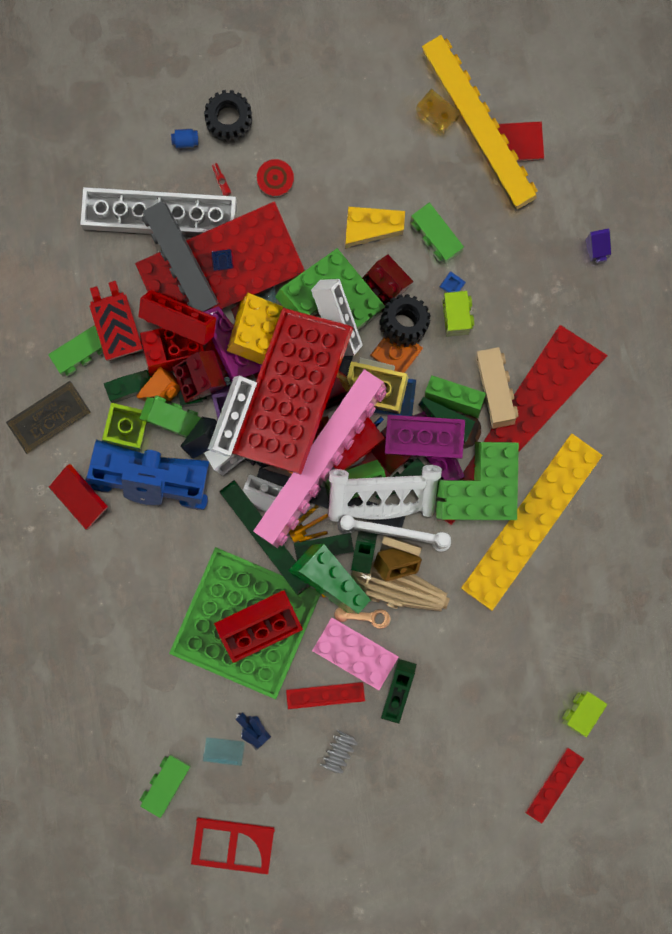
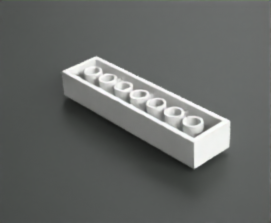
[80,187,237,237]

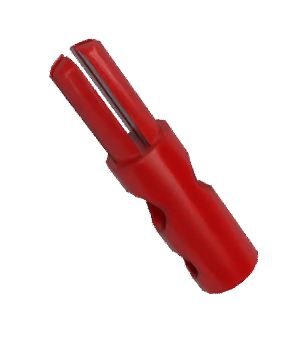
[212,163,231,196]

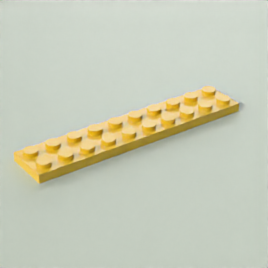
[461,433,603,611]

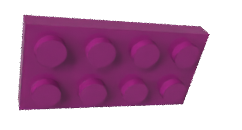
[385,415,465,459]

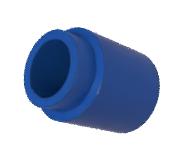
[171,129,199,149]

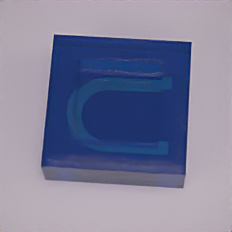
[212,249,234,271]

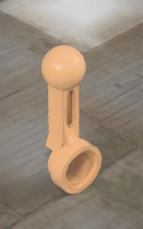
[334,607,391,629]

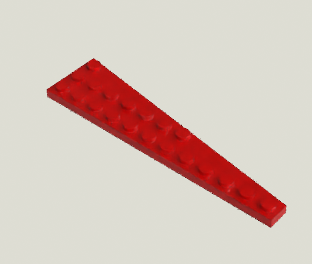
[435,325,608,525]

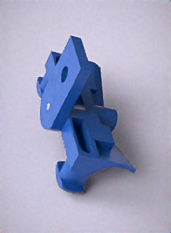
[85,440,210,510]

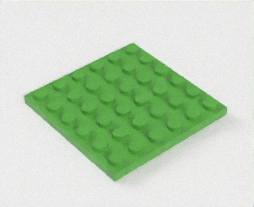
[169,547,321,699]

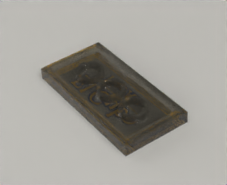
[6,381,91,454]

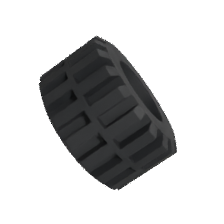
[204,90,252,142]
[379,294,431,347]

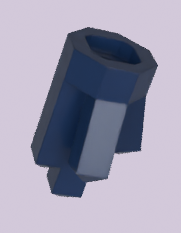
[235,713,271,750]

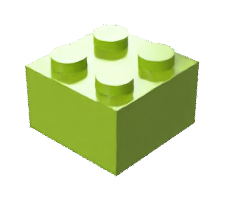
[442,291,474,337]
[102,403,147,452]
[562,691,608,737]

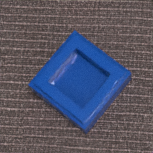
[439,271,466,293]

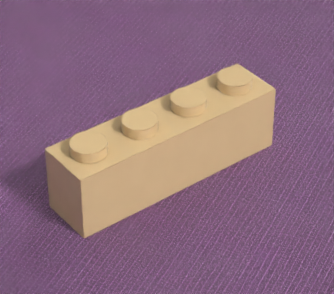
[476,347,518,429]

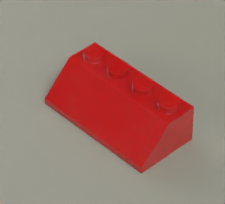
[214,590,303,663]

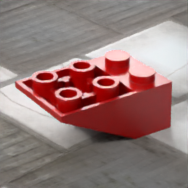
[140,328,204,376]

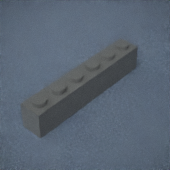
[142,201,219,312]

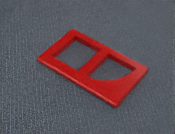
[191,817,275,875]

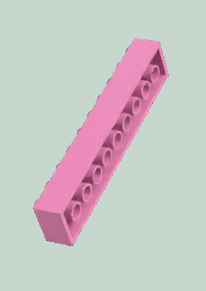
[253,369,387,548]

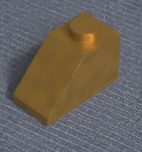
[374,548,422,582]

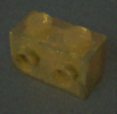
[416,89,460,134]

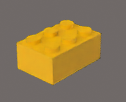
[227,293,283,364]

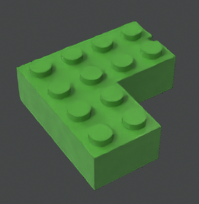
[275,248,385,330]
[436,442,519,520]

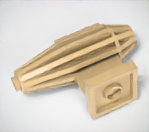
[351,535,450,611]

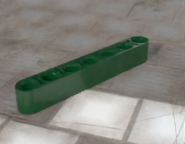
[219,480,310,596]

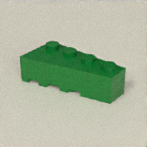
[288,544,371,614]

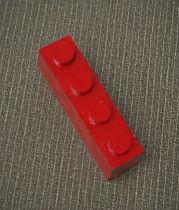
[138,290,216,345]

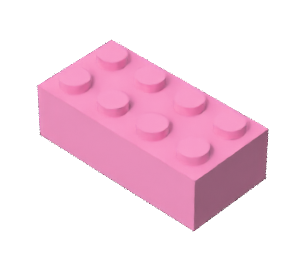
[312,618,399,690]

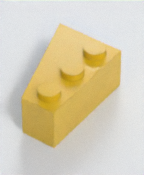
[345,207,405,249]

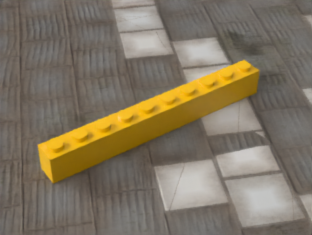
[422,35,538,210]

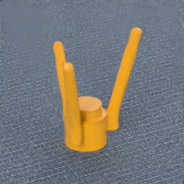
[289,505,328,543]

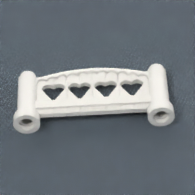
[328,465,442,522]
[337,515,451,552]

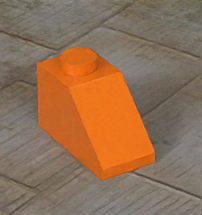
[136,368,180,402]

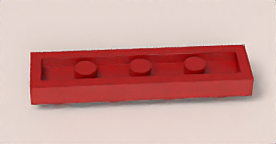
[286,682,365,709]
[525,748,584,824]

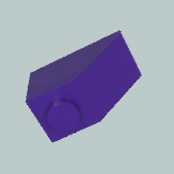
[586,228,611,263]

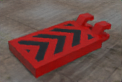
[89,281,143,361]

